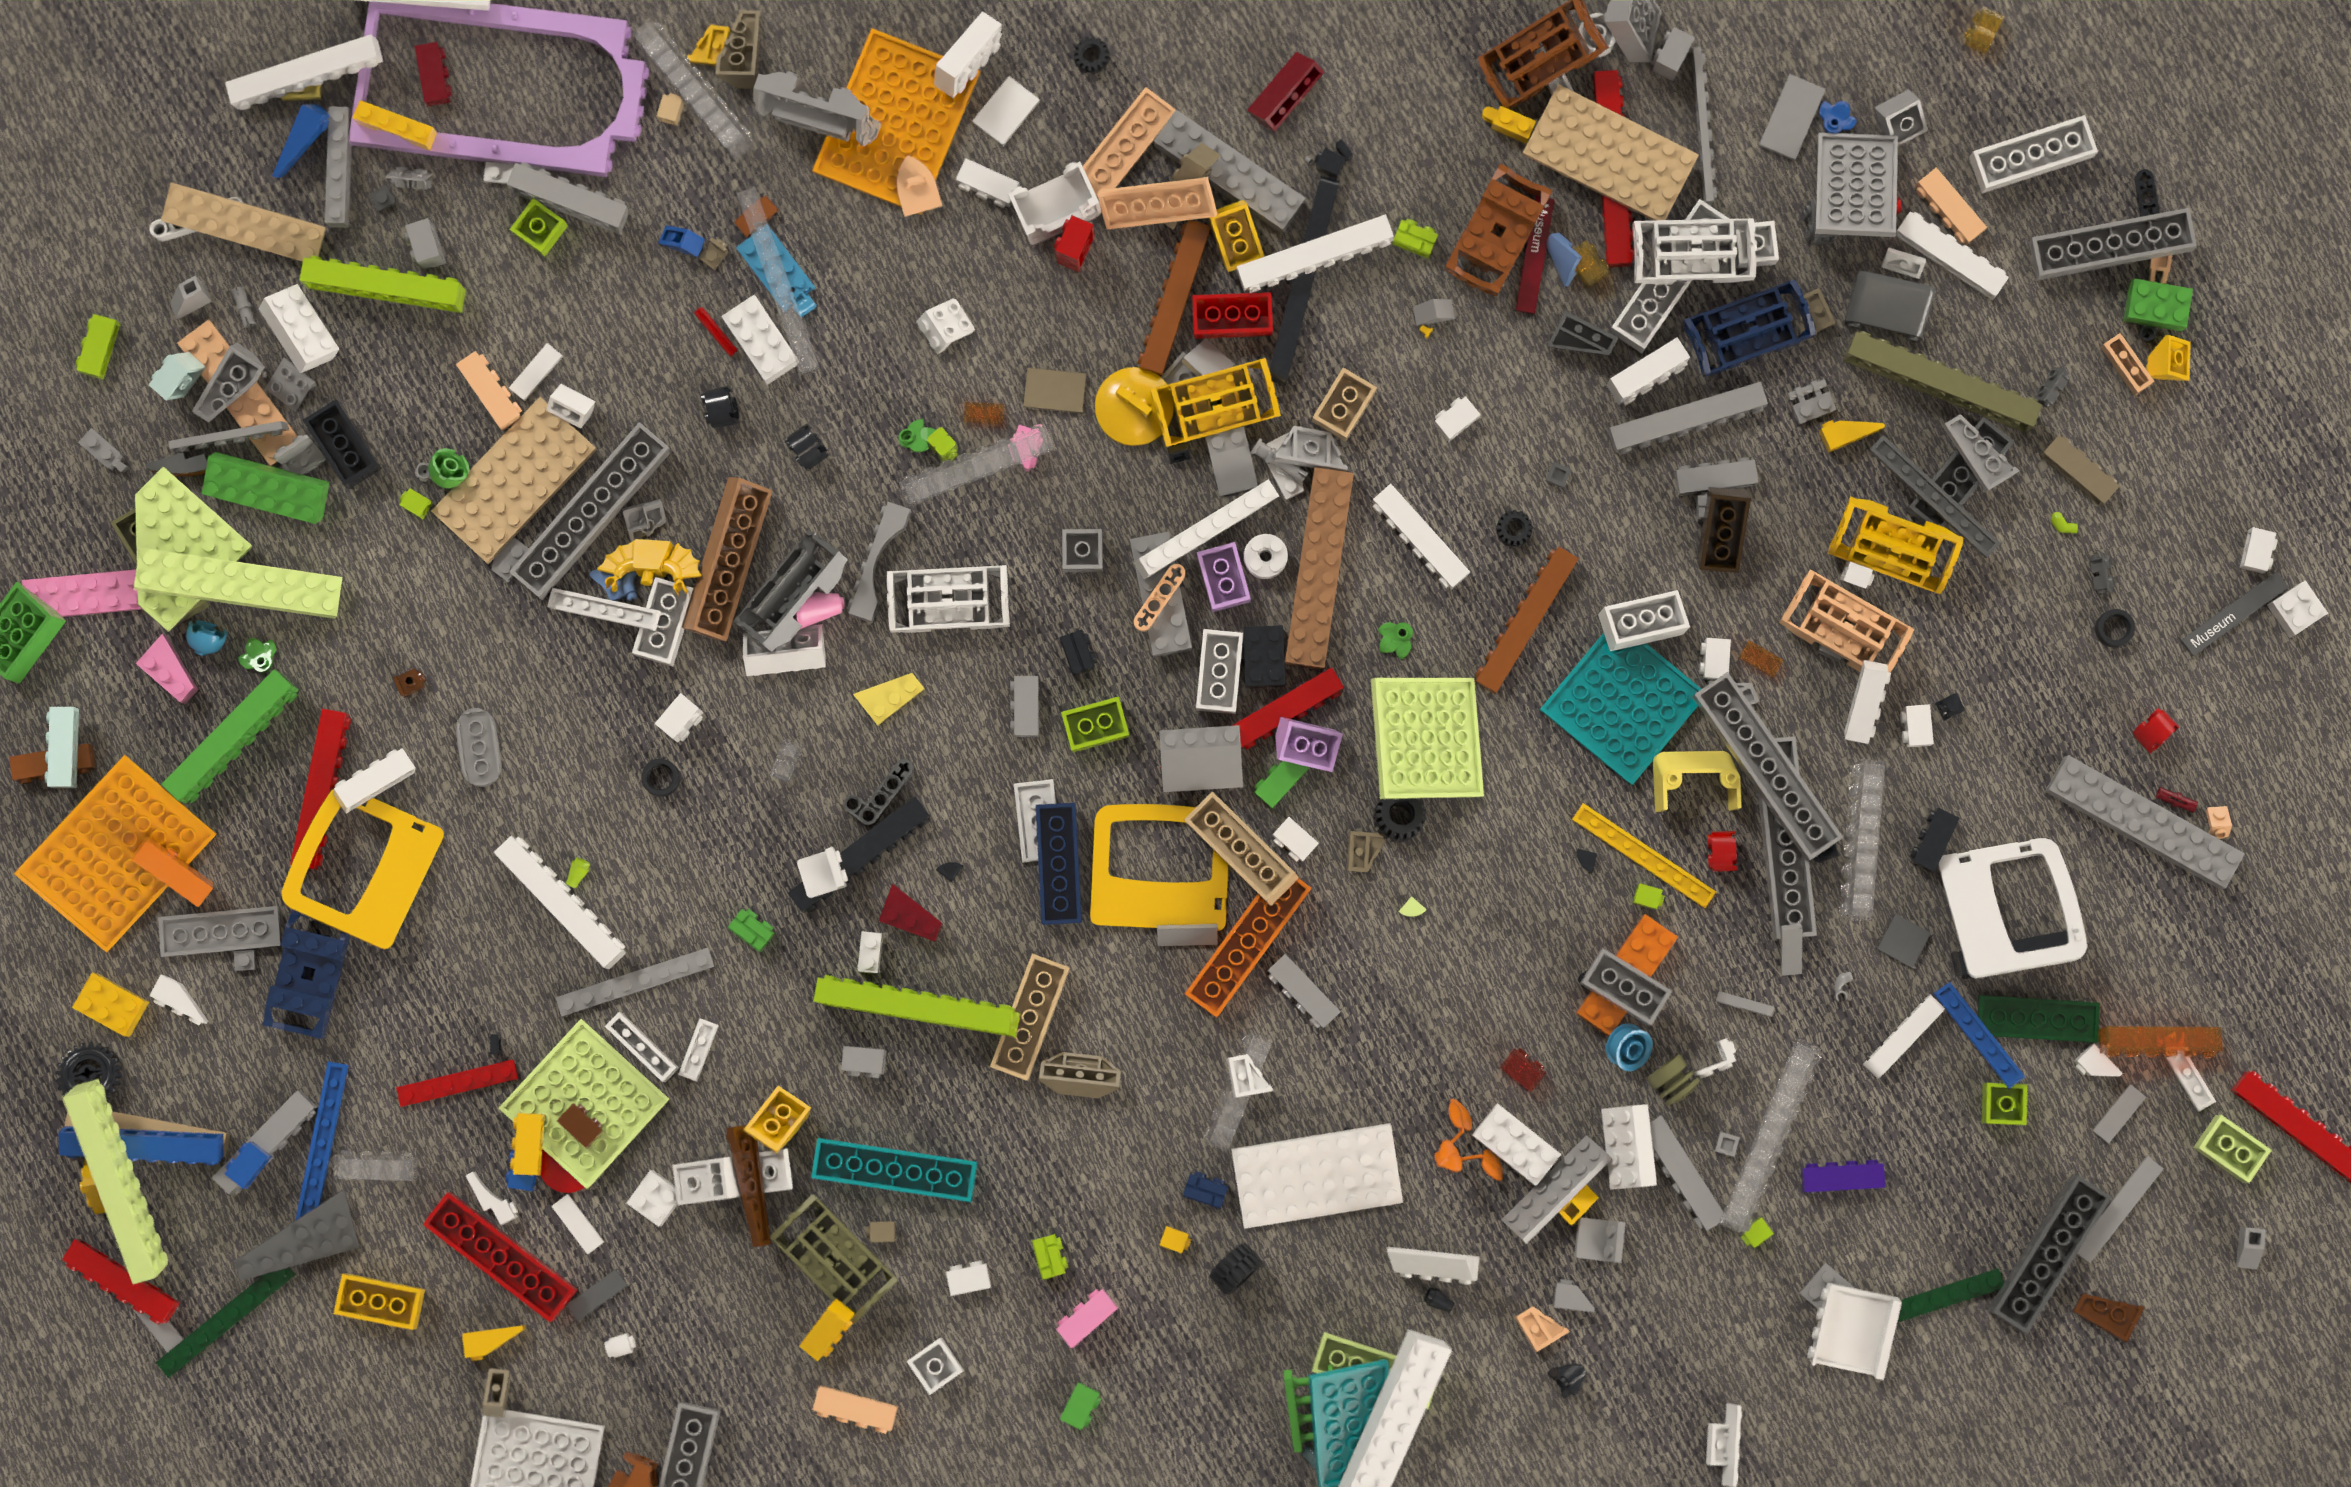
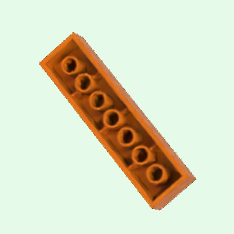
[1185,878,1312,1018]

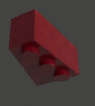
[879,883,943,942]

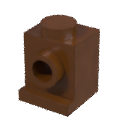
[393,668,426,697]

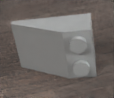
[1205,427,1258,497]

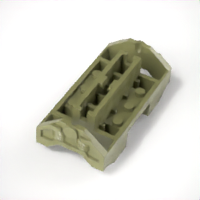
[770,1194,899,1324]

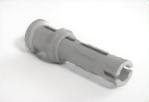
[1250,438,1308,483]

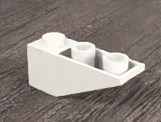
[150,975,208,1025]

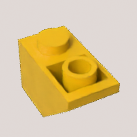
[1558,1185,1599,1225]

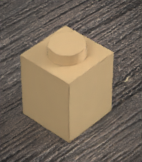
[657,93,684,126]

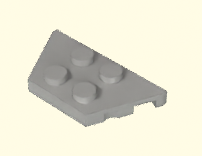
[1273,426,1348,472]

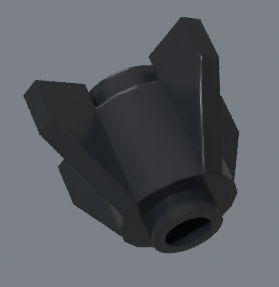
[1547,1362,1586,1399]

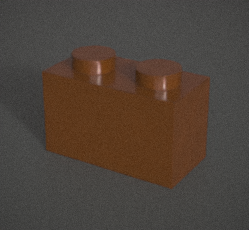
[557,1103,604,1149]

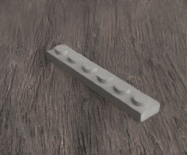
[168,421,289,453]

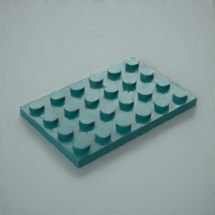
[1309,1359,1389,1487]

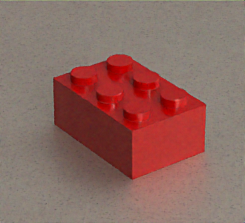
[1054,215,1095,272]

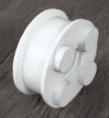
[1244,534,1288,579]

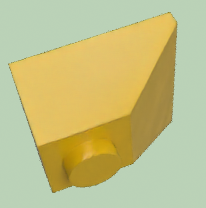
[2146,335,2190,381]

